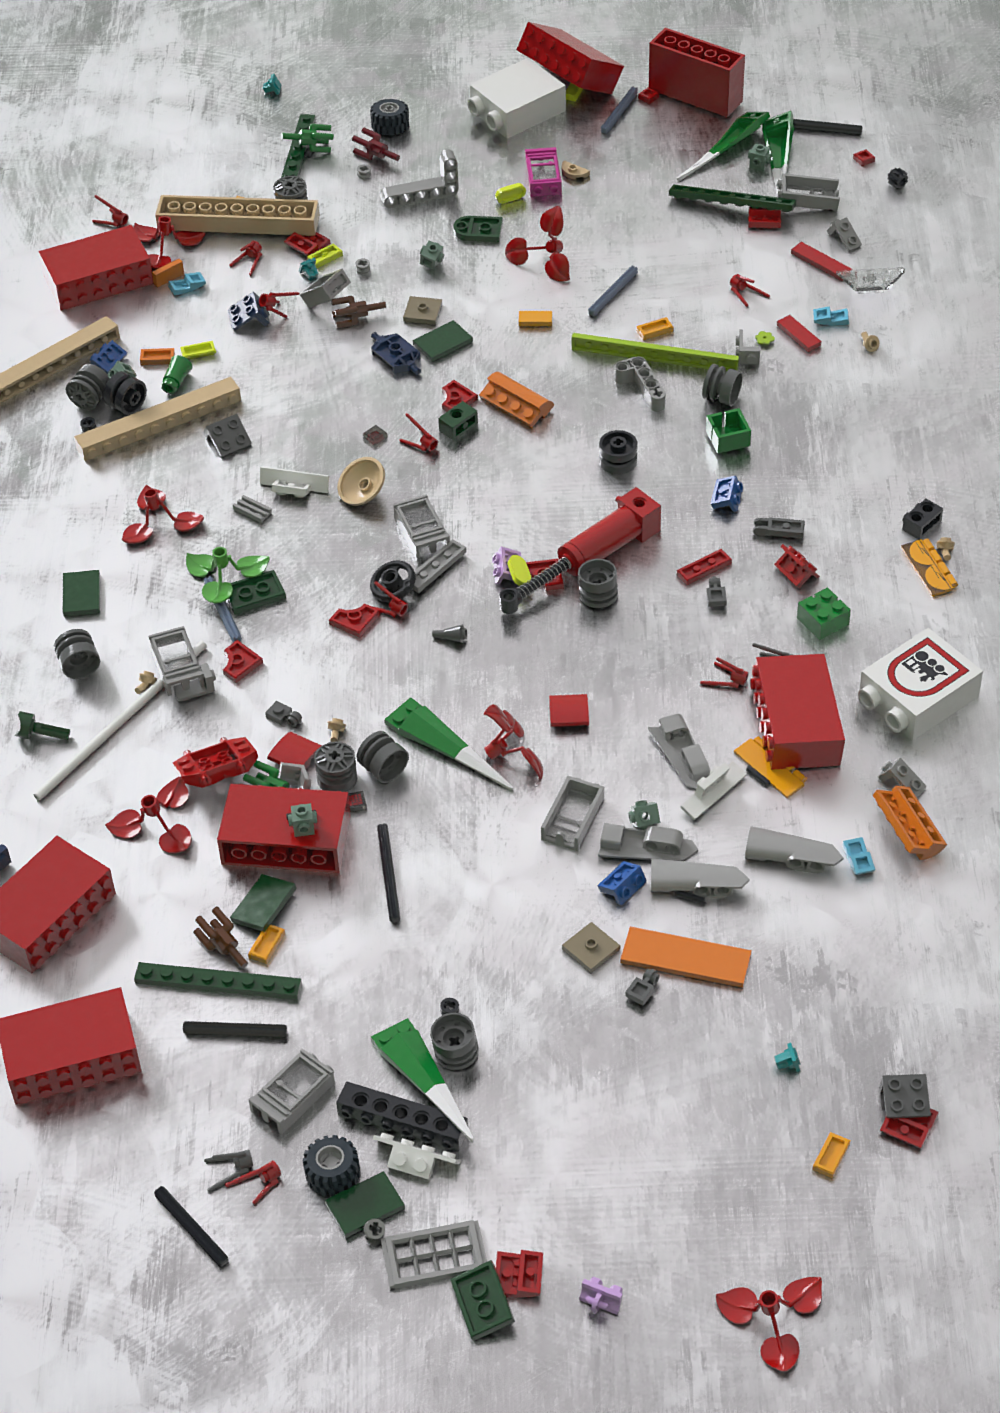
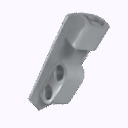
[648,714,710,790]
[598,823,698,861]
[745,826,844,873]
[651,859,750,898]

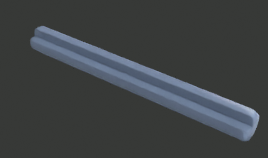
[601,86,638,134]
[588,265,638,316]
[204,576,242,643]

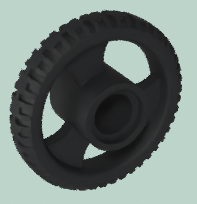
[370,560,416,602]

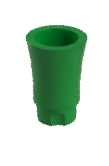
[161,355,193,394]

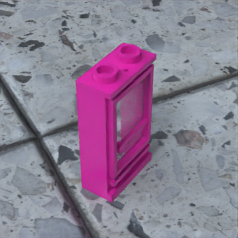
[525,147,562,197]

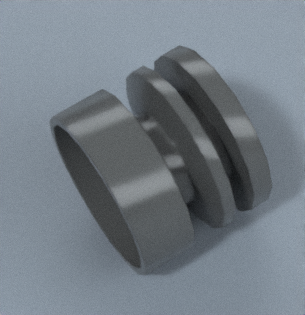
[273,176,308,200]
[65,364,110,410]
[702,364,743,406]
[578,559,618,608]
[54,629,101,679]
[356,731,409,783]
[314,741,358,792]
[430,1013,479,1070]

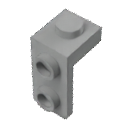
[827,217,862,252]
[736,329,760,364]
[173,663,216,702]
[878,758,926,798]
[278,762,311,789]

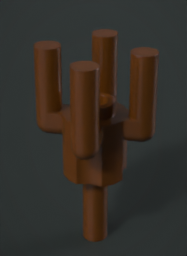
[331,296,386,329]
[193,906,248,968]

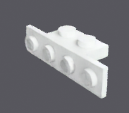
[260,466,329,497]
[680,761,747,820]
[373,1132,461,1179]

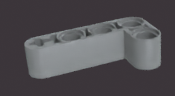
[614,357,666,412]

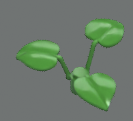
[186,547,270,603]

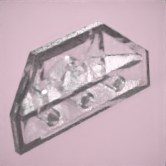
[836,267,905,294]

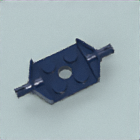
[371,332,421,375]

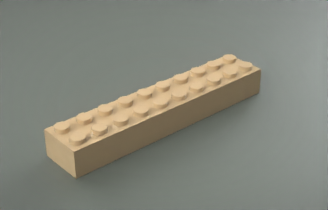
[155,195,320,236]

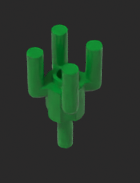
[281,124,334,153]
[243,760,290,788]

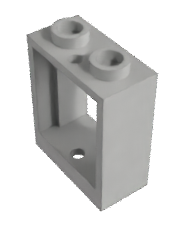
[300,269,351,308]

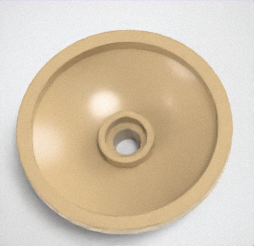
[337,457,385,506]

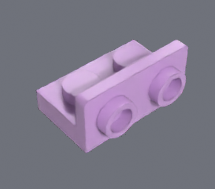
[492,546,521,584]

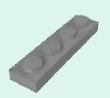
[406,539,467,593]

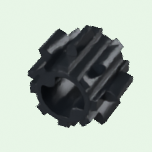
[887,167,908,189]

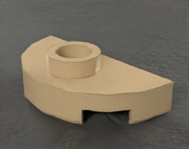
[562,160,590,180]

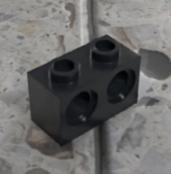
[902,498,943,540]

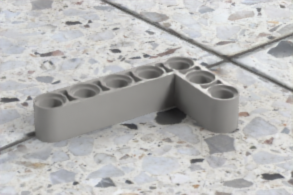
[380,149,459,208]

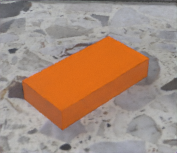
[152,258,184,288]
[140,348,175,365]

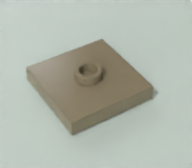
[403,296,442,325]
[562,922,620,973]

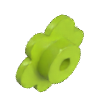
[755,331,775,345]

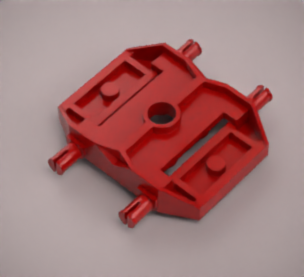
[172,737,258,788]

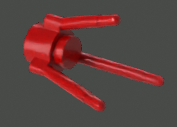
[92,195,129,227]
[229,240,262,276]
[730,274,770,307]
[259,292,300,318]
[399,413,438,452]
[372,581,408,618]
[700,657,749,689]
[225,1160,281,1205]

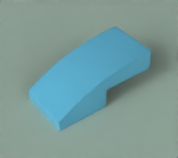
[168,272,206,296]
[813,306,849,326]
[842,837,875,875]

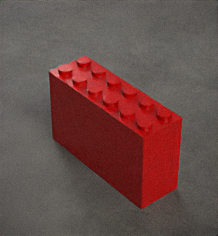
[516,22,624,94]
[648,28,745,117]
[38,225,154,311]
[750,654,845,770]
[217,784,351,874]
[0,835,116,974]
[0,987,142,1105]

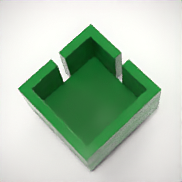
[706,408,751,454]
[797,587,851,640]

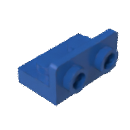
[89,340,128,374]
[710,475,743,512]
[597,861,647,905]

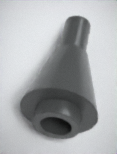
[432,624,467,643]

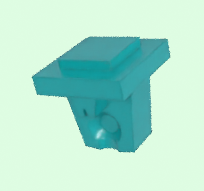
[262,74,282,95]
[298,257,318,280]
[774,1043,801,1072]

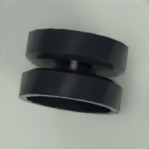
[103,371,147,415]
[599,430,638,475]

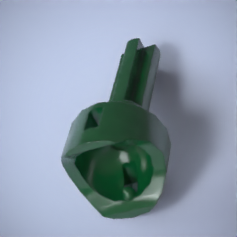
[14,711,71,740]

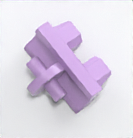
[579,1276,623,1315]

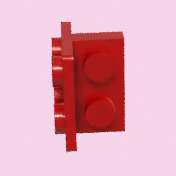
[774,544,820,588]

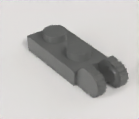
[753,517,805,538]

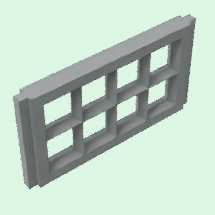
[381,1220,487,1289]

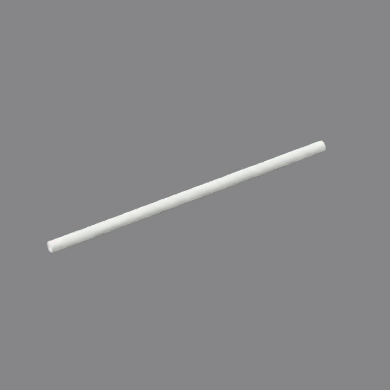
[33,640,207,801]

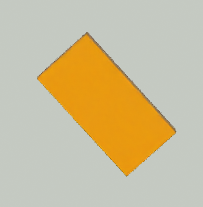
[518,311,552,326]
[636,317,674,341]
[248,924,285,964]
[812,1132,851,1179]

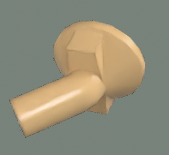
[861,332,880,352]
[936,537,955,561]
[134,670,157,694]
[327,718,346,742]

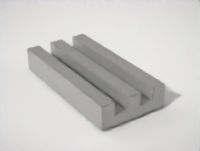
[233,495,272,523]

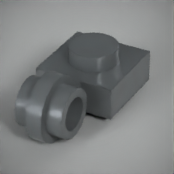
[706,576,727,607]
[265,700,302,727]
[625,969,660,1006]

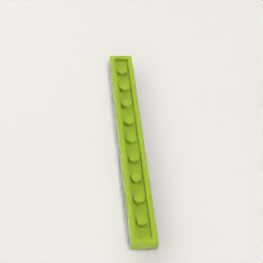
[571,333,739,372]

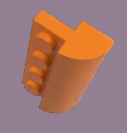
[479,372,554,428]
[873,786,947,860]

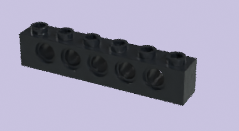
[336,1081,468,1151]

